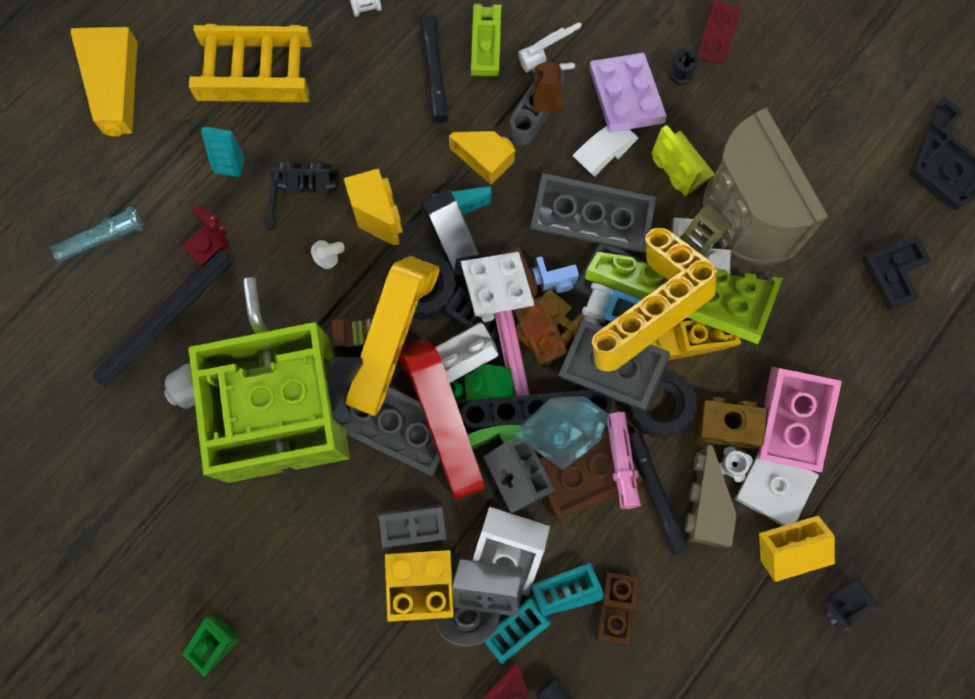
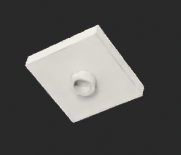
[734,448,819,526]

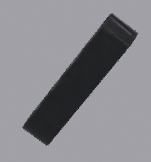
[461,390,613,432]

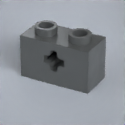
[484,435,555,513]

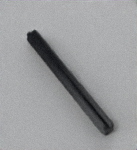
[93,250,233,386]

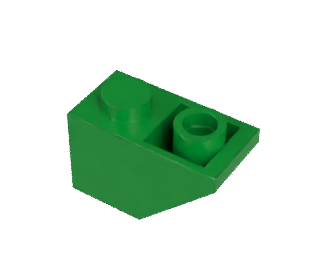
[449,365,514,407]

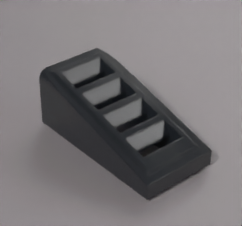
[444,287,500,345]

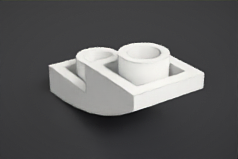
[573,126,638,177]

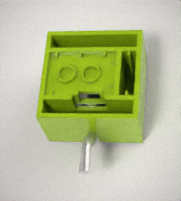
[188,277,350,483]

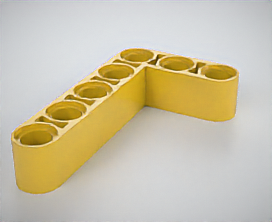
[592,228,717,372]
[346,256,440,416]

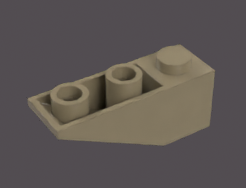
[684,445,736,548]

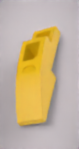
[651,320,741,361]

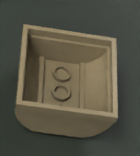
[702,108,828,265]

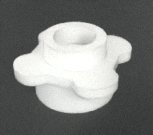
[719,447,753,483]

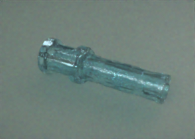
[50,205,144,263]

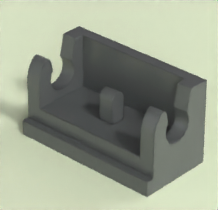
[379,503,446,548]
[452,559,523,617]

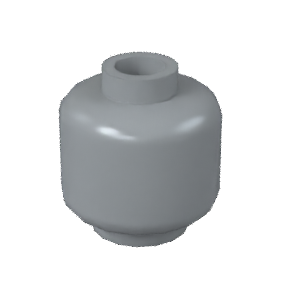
[164,363,195,409]

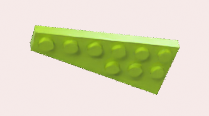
[585,252,783,344]

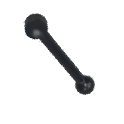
[264,172,282,230]

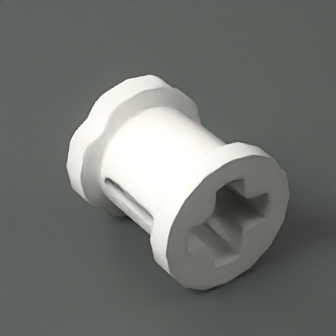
[350,0,381,17]

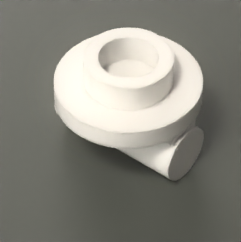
[311,240,345,269]

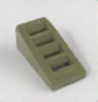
[680,204,731,256]

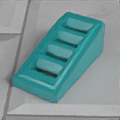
[201,127,245,177]
[432,186,492,215]
[531,563,603,616]
[484,594,553,664]

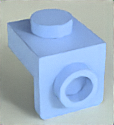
[531,256,579,293]

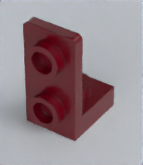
[697,0,742,63]
[182,205,230,267]

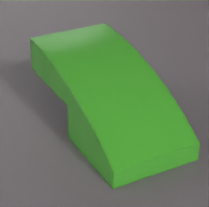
[467,425,532,450]

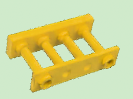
[189,24,312,102]

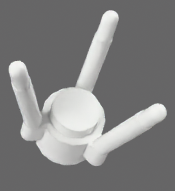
[518,22,581,74]

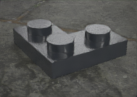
[862,235,931,311]

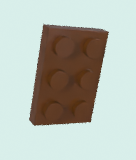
[539,429,643,521]

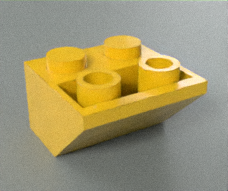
[344,168,403,246]
[385,550,454,622]

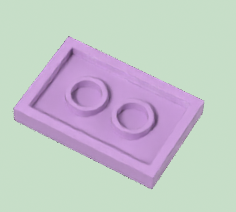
[589,53,666,133]

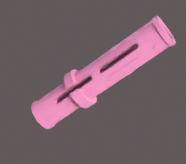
[605,412,641,509]

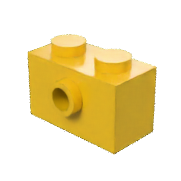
[759,516,835,582]

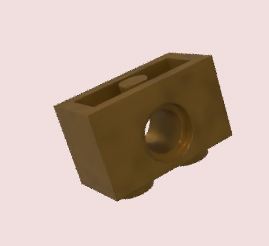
[695,397,767,450]

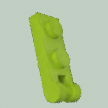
[471,4,501,76]

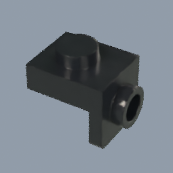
[824,576,879,632]

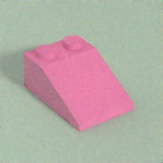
[758,367,842,472]

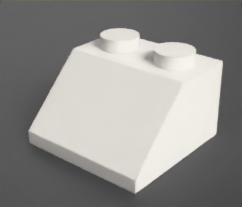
[473,507,550,597]

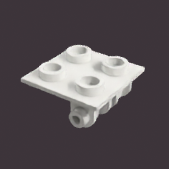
[461,252,534,322]

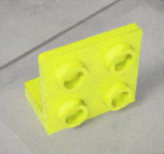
[651,125,715,197]

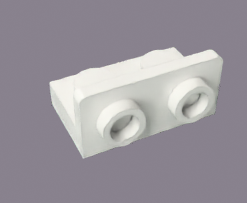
[435,322,498,383]

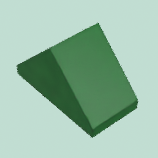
[182,616,242,677]

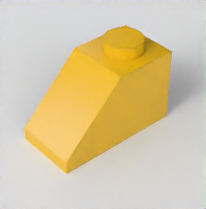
[449,131,515,185]

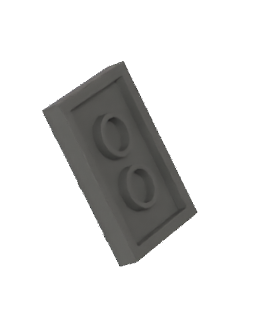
[558,320,670,412]

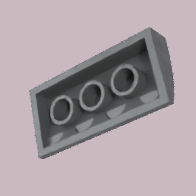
[530,173,657,254]
[332,384,440,476]

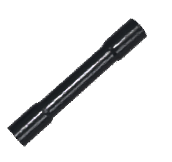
[421,15,449,123]
[629,431,690,554]

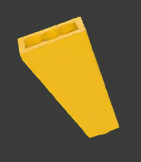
[71,27,138,136]

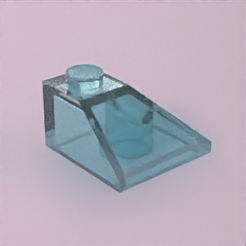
[514,396,609,470]

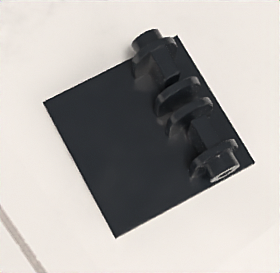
[269,162,338,193]

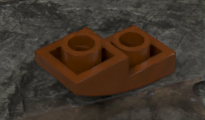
[596,572,639,647]

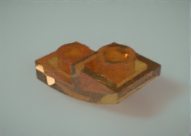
[513,297,568,365]

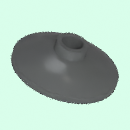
[435,600,500,647]

